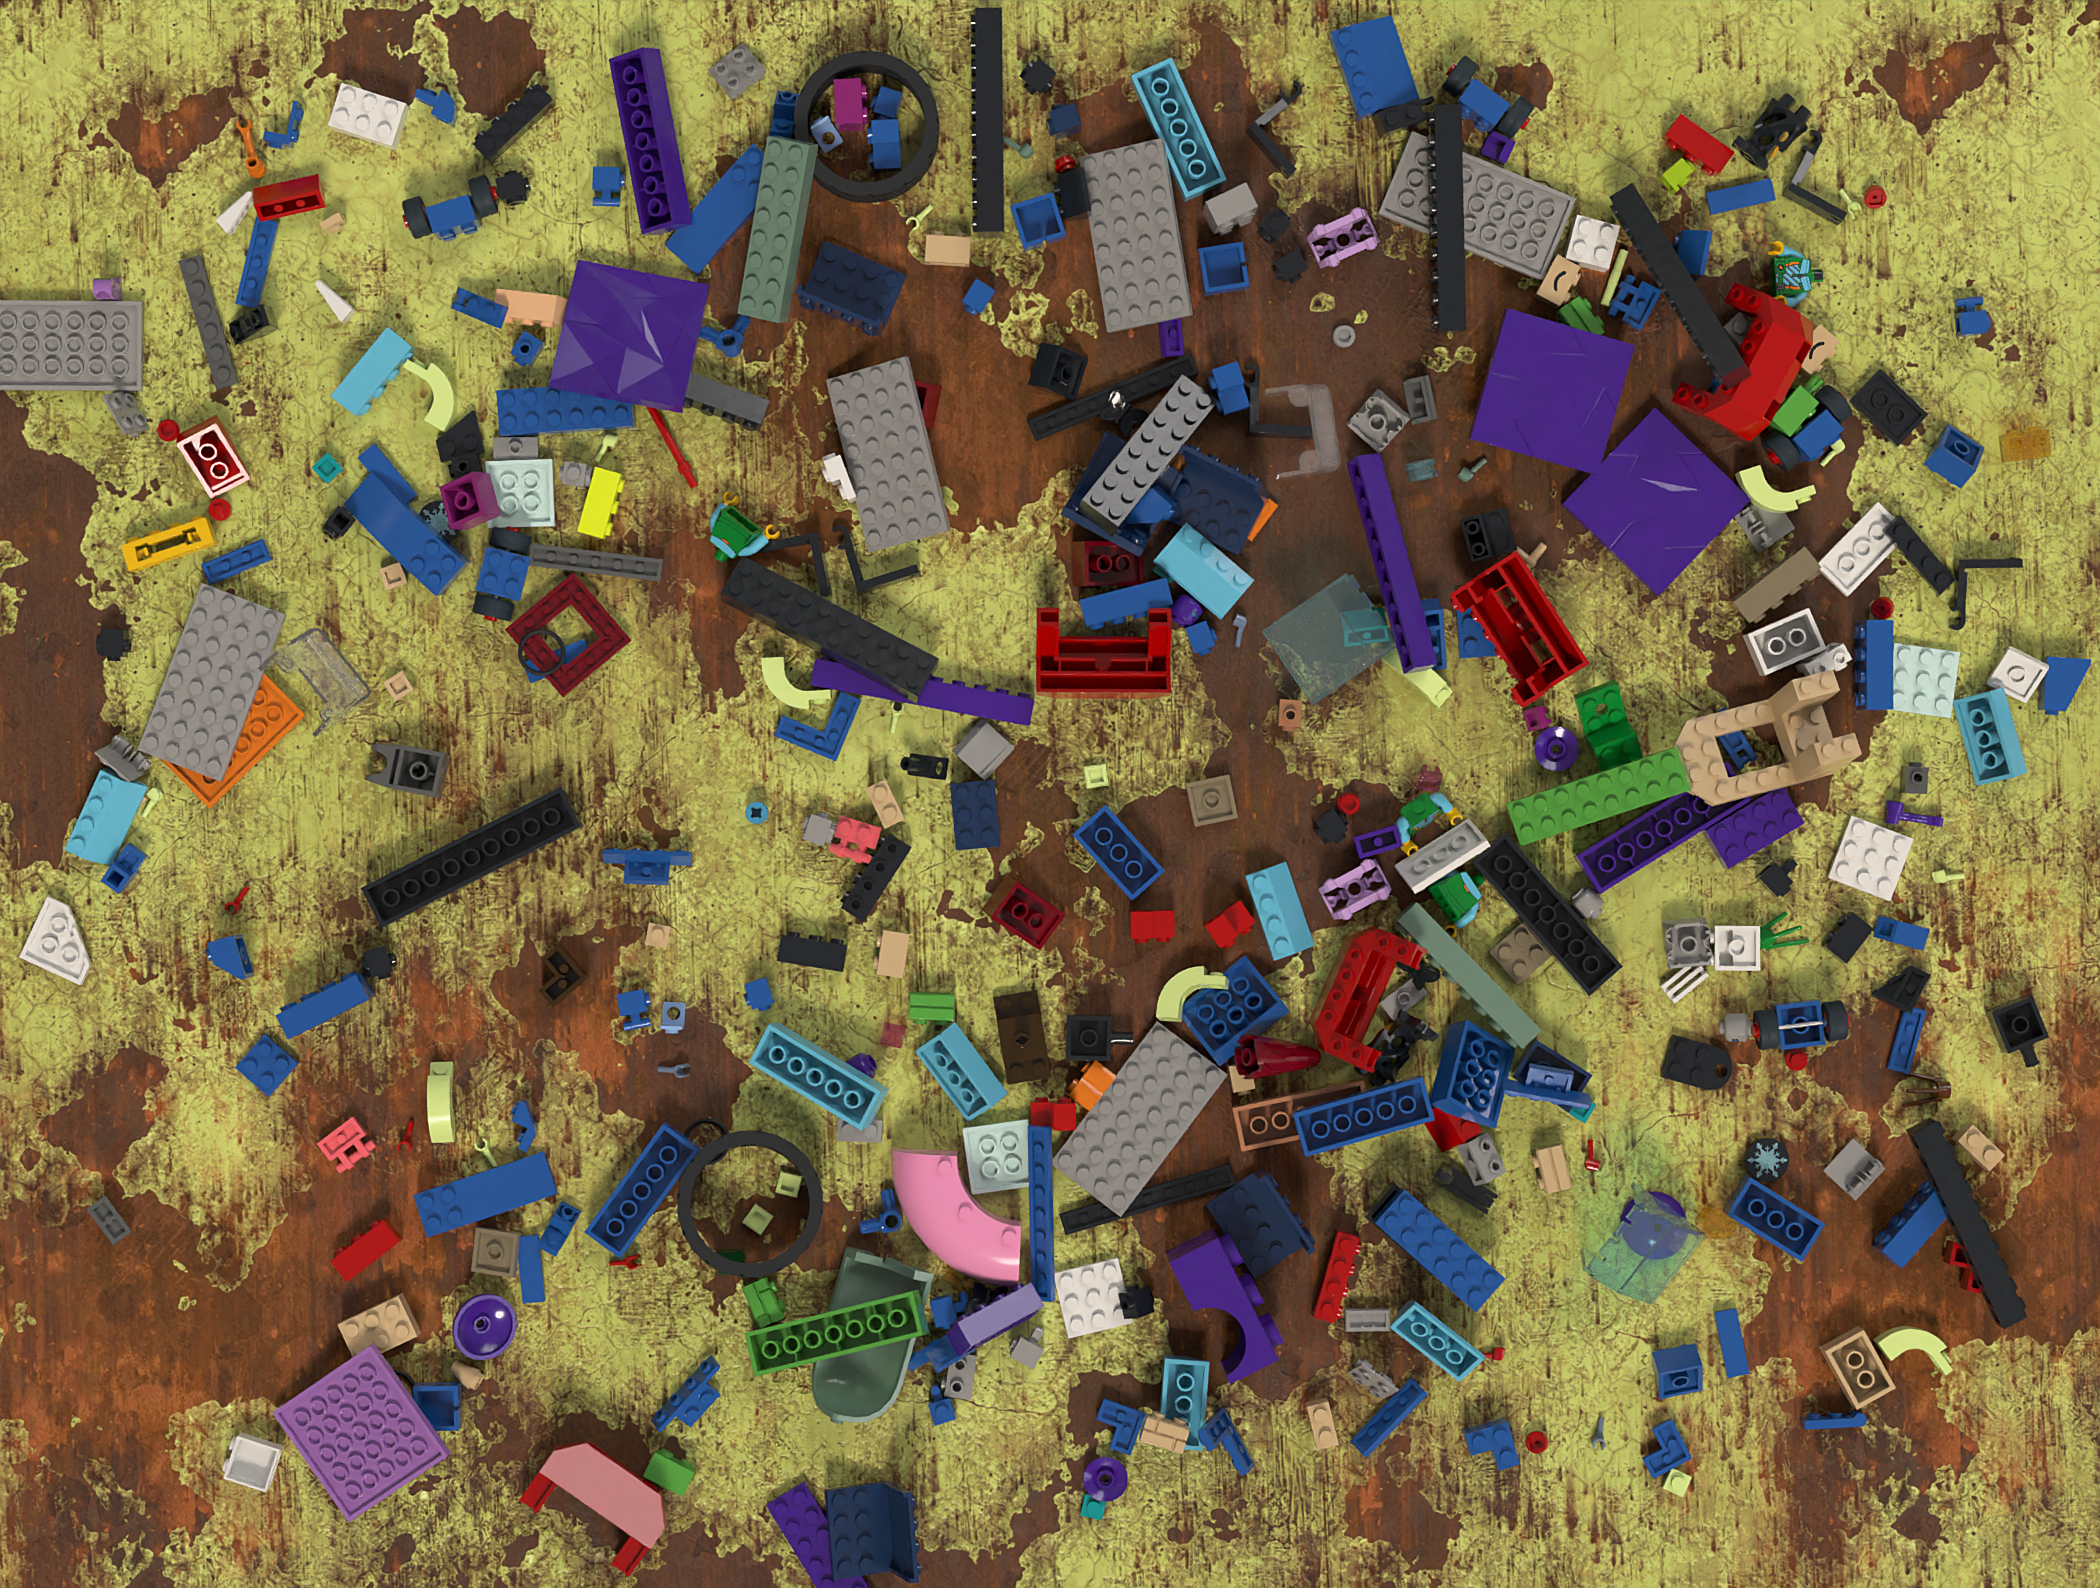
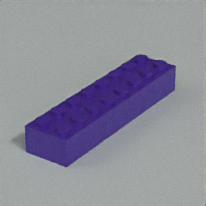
[609,47,693,235]
[1573,762,1751,894]

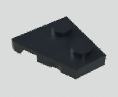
[436,411,485,463]
[1871,965,1931,1015]

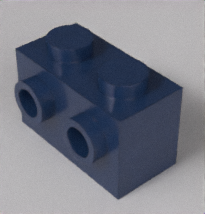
[1046,103,1082,141]

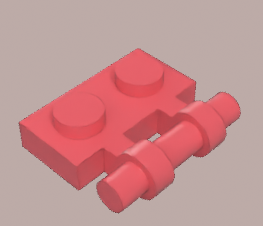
[829,815,882,864]
[317,1116,376,1173]

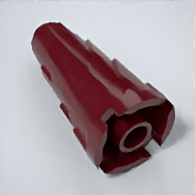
[1234,1034,1321,1080]

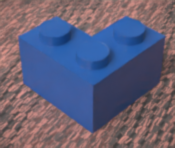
[867,119,901,173]
[1207,361,1250,417]
[1462,1417,1520,1471]

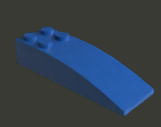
[665,143,764,275]
[343,471,471,596]
[413,1151,558,1238]

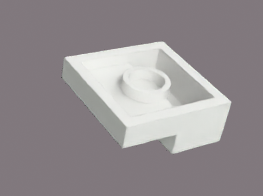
[821,453,857,503]
[1794,643,1852,676]
[1710,925,1760,971]

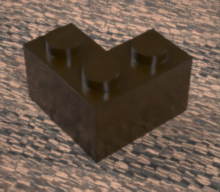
[538,943,590,1007]

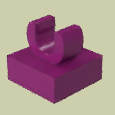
[1522,705,1552,732]

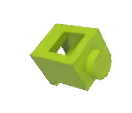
[1658,158,1695,195]

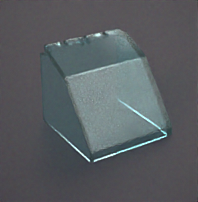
[1262,573,1396,706]
[1580,1182,1706,1304]

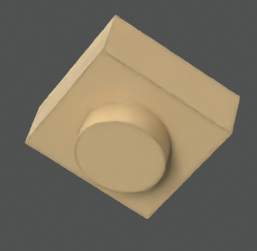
[319,212,346,234]
[379,562,408,591]
[383,671,415,702]
[645,922,672,949]

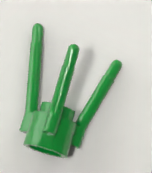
[1760,912,1809,951]

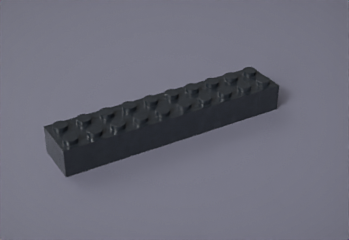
[971,7,1004,238]
[1426,104,1466,334]
[1609,183,1752,390]
[721,556,939,704]
[361,787,584,928]

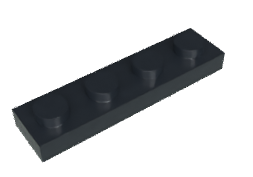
[1882,515,1955,595]

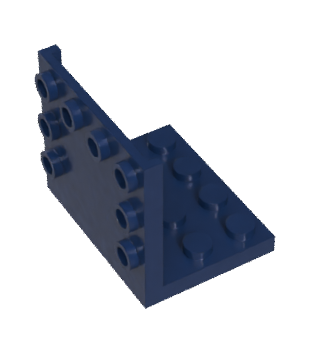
[795,241,907,337]
[1061,431,1185,557]
[1168,444,1270,556]
[1205,1167,1316,1278]
[824,1480,921,1584]

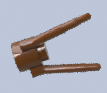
[1902,1072,1951,1108]

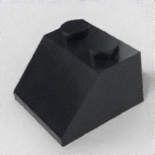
[1053,167,1092,223]
[1028,342,1088,401]

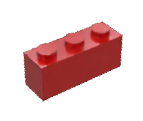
[1662,114,1735,177]
[253,174,326,222]
[330,1218,403,1282]

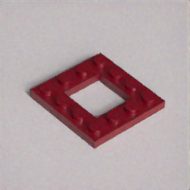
[505,572,632,698]

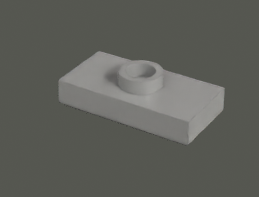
[493,437,539,460]
[1379,977,1428,1020]
[1345,1308,1390,1332]

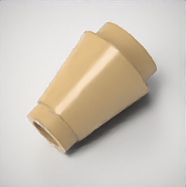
[450,1361,484,1390]

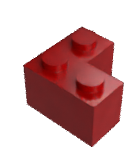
[1203,900,1255,949]
[1129,910,1175,943]
[1030,1096,1076,1131]
[1943,1240,1982,1294]

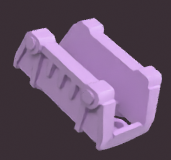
[1307,207,1380,269]
[1318,859,1392,920]

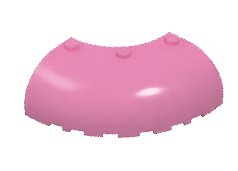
[891,1148,1021,1288]

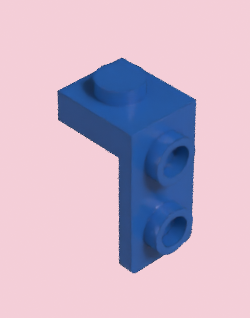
[263,101,304,150]

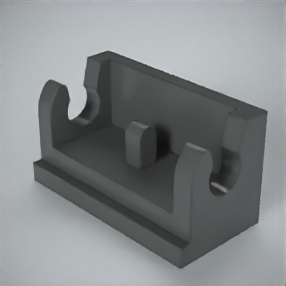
[1402,375,1438,426]
[87,1196,132,1245]

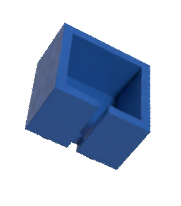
[1010,192,1066,252]
[1197,242,1250,296]
[413,1382,462,1431]

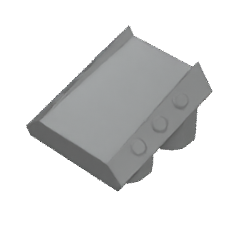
[1347,389,1411,453]
[952,719,1014,780]
[1662,917,1712,969]

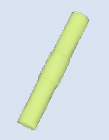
[1600,249,1628,306]

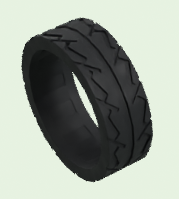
[793,51,940,203]
[677,1130,823,1277]

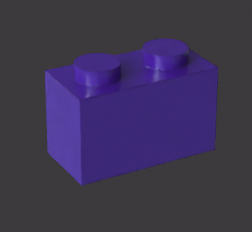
[1351,825,1403,859]

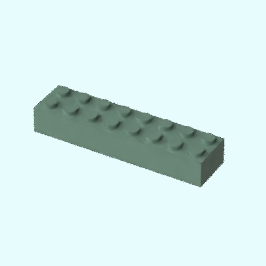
[737,136,818,323]
[1393,901,1542,1049]

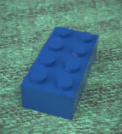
[1079,578,1173,631]
[1853,620,1893,710]
[1072,805,1165,901]
[276,971,375,1039]
[1722,1175,1825,1262]
[1872,1181,1946,1268]

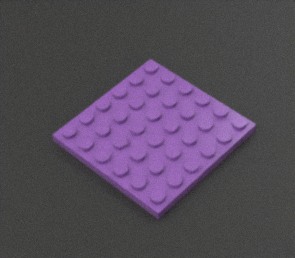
[272,1343,451,1522]

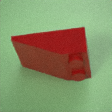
[176,414,251,499]

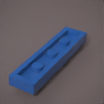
[235,217,279,308]
[1350,1377,1428,1458]

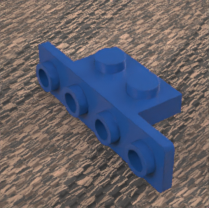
[602,848,693,885]
[1502,1063,1591,1109]
[908,1335,975,1373]
[651,1355,721,1432]

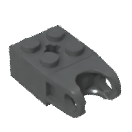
[364,744,450,799]

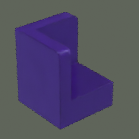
[1480,131,1516,166]

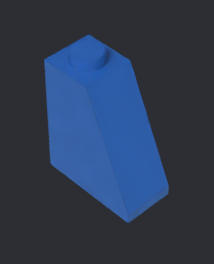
[2038,656,2091,715]

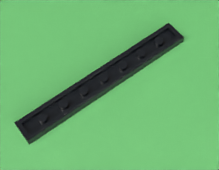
[1027,353,1199,442]
[1059,1163,1236,1235]

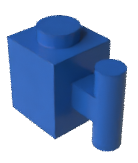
[592,166,626,207]
[1954,296,1991,338]
[616,988,652,1031]
[930,1291,969,1330]
[928,1382,956,1426]

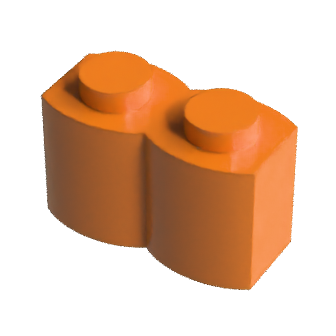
[1067,1061,1116,1111]

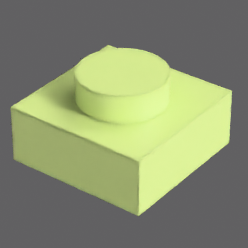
[1661,1468,1692,1497]

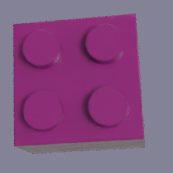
[834,78,868,132]
[439,472,501,530]

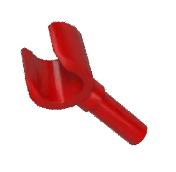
[224,885,250,915]
[397,1121,414,1153]
[1584,1139,1599,1172]
[609,1254,642,1270]
[1482,1346,1505,1361]

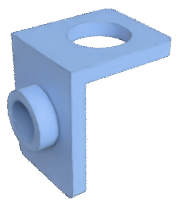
[810,116,843,153]
[660,1002,685,1033]

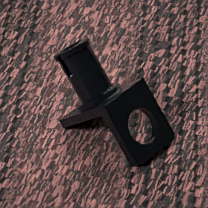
[900,753,949,780]

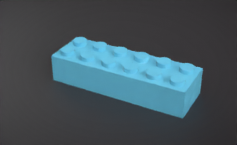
[1130,57,1227,202]
[749,1022,889,1130]

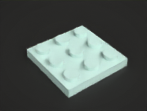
[485,459,555,529]
[1892,643,1960,718]
[962,1119,1029,1195]

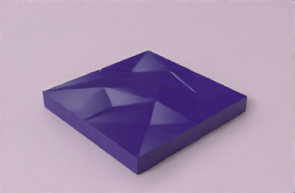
[549,260,710,413]
[1467,308,1635,475]
[1561,408,1751,596]

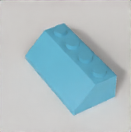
[331,327,415,418]
[1153,522,1254,620]
[1953,687,2028,786]
[64,767,148,866]
[1244,861,1314,961]
[915,1022,1008,1122]
[1390,1300,1486,1382]
[1158,1355,1210,1451]

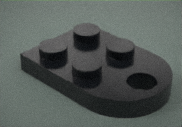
[1660,1034,1732,1090]

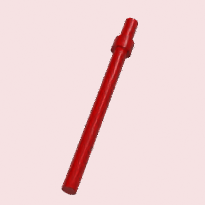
[646,407,699,489]

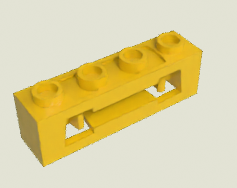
[121,515,218,572]

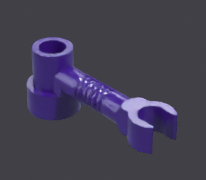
[1885,800,1944,827]

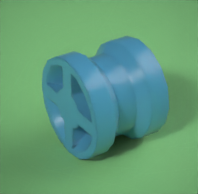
[745,802,769,824]

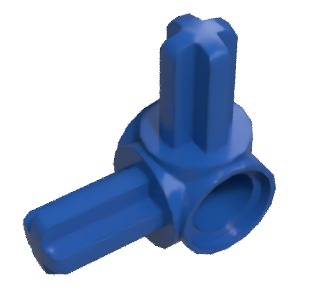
[700,314,751,358]
[859,1189,903,1234]

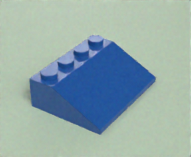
[1328,16,1420,121]
[1182,956,1289,1066]
[1430,1019,1515,1128]

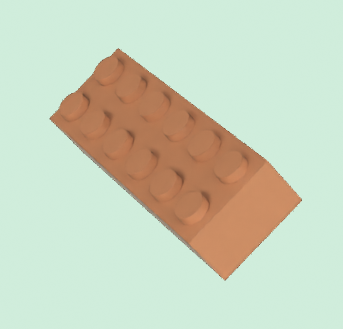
[1231,1078,1365,1151]

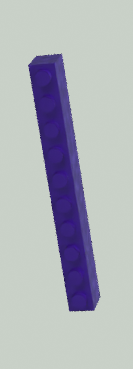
[1346,453,1437,674]
[811,656,1035,726]

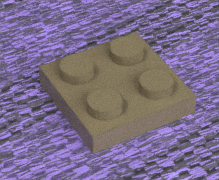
[1185,775,1238,827]
[1488,922,1551,985]
[471,1226,521,1278]

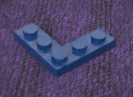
[774,692,862,761]
[1198,1406,1255,1476]

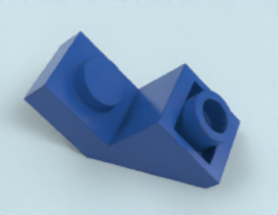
[769,91,799,139]
[1873,915,1930,951]
[510,1099,538,1152]
[537,1201,582,1257]

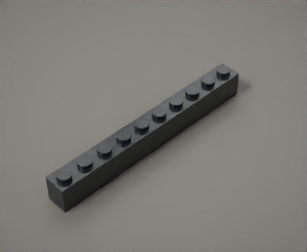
[1906,1118,2027,1329]

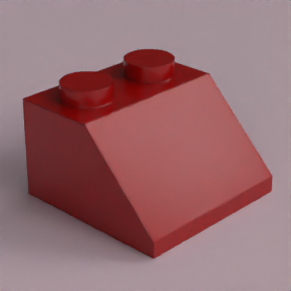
[1424,1106,1482,1152]

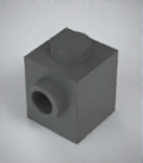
[1900,762,1929,794]

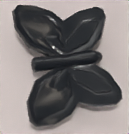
[1100,389,1149,437]
[1396,960,1441,991]
[964,1282,1008,1315]

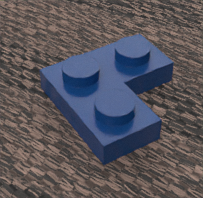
[1096,1397,1145,1456]
[1642,1418,1692,1479]

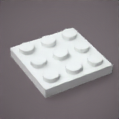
[1826,816,1914,901]
[1055,1257,1133,1338]

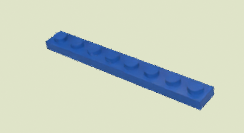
[1027,1124,1055,1302]

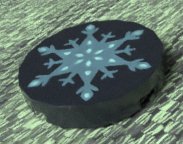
[419,500,461,543]
[1744,1138,1789,1182]

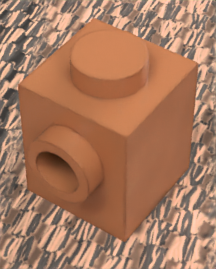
[1277,699,1302,732]

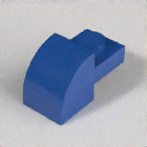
[414,88,458,127]
[101,843,148,894]

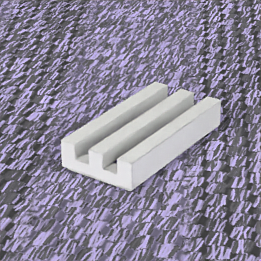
[1660,966,1709,1004]

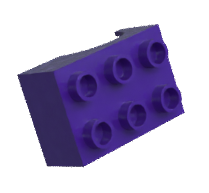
[1165,1228,1284,1384]

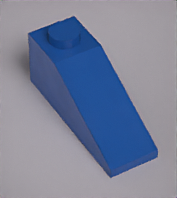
[1420,598,1447,671]

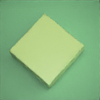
[1084,763,1109,789]
[775,1170,802,1198]
[742,1204,774,1235]

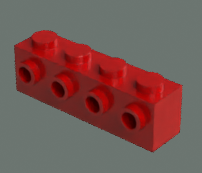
[1311,1229,1362,1324]

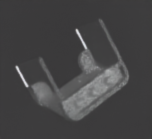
[1263,384,1341,481]
[258,628,370,737]

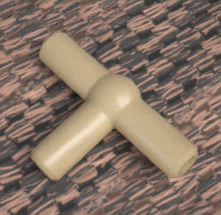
[1511,542,1547,570]

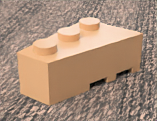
[494,289,568,328]

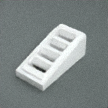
[216,191,253,236]
[315,280,356,324]

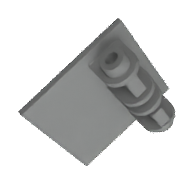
[708,43,767,100]
[102,391,150,438]
[1734,504,1795,553]
[95,734,152,782]
[1823,1138,1885,1201]
[1348,1358,1399,1399]

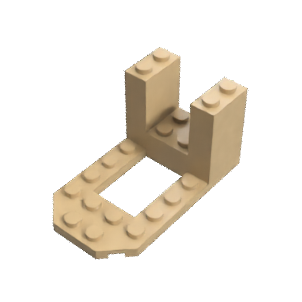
[1672,669,1862,806]

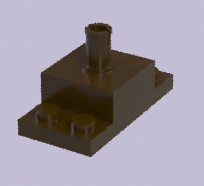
[993,990,1051,1085]

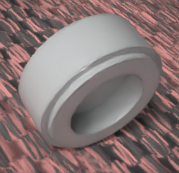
[1333,325,1355,348]

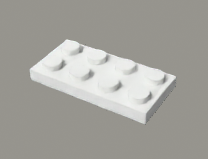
[1818,502,1895,597]
[1394,818,1490,894]

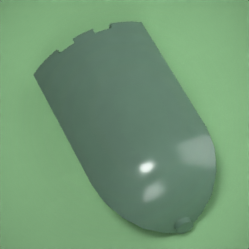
[811,1246,934,1424]

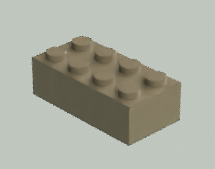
[1730,545,1821,623]

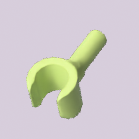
[1839,189,1862,219]
[906,205,933,231]
[594,434,618,462]
[1820,439,1845,467]
[889,701,904,733]
[141,787,163,818]
[1932,869,1965,883]
[474,1138,497,1168]

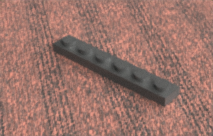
[178,255,239,390]
[529,543,664,582]

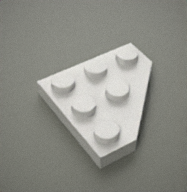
[19,896,92,985]

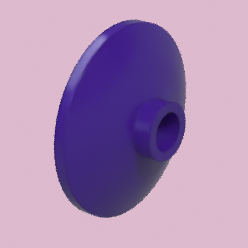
[1534,727,1579,771]
[1083,1457,1128,1502]

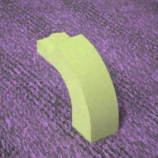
[403,359,457,433]
[1735,465,1816,513]
[1379,640,1453,708]
[761,657,832,709]
[1156,966,1229,1022]
[427,1062,456,1143]
[1873,1326,1953,1375]

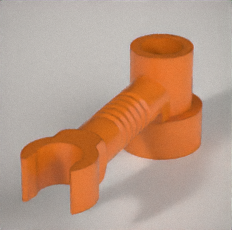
[236,118,267,179]

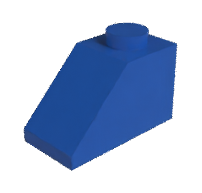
[1125,486,1177,524]

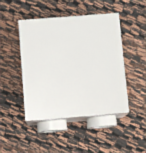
[222,1432,284,1492]

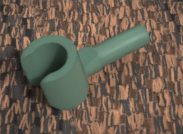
[1003,137,1034,159]
[1458,458,1487,482]

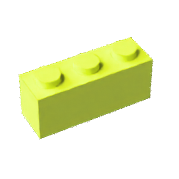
[577,467,625,540]

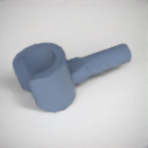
[1232,614,1247,647]
[657,1063,690,1078]
[1591,1417,1606,1450]

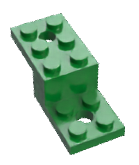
[1573,679,1643,771]

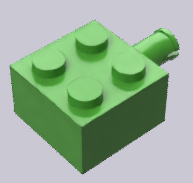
[1766,374,1824,437]

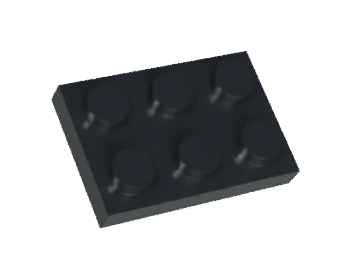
[1848,369,1928,447]

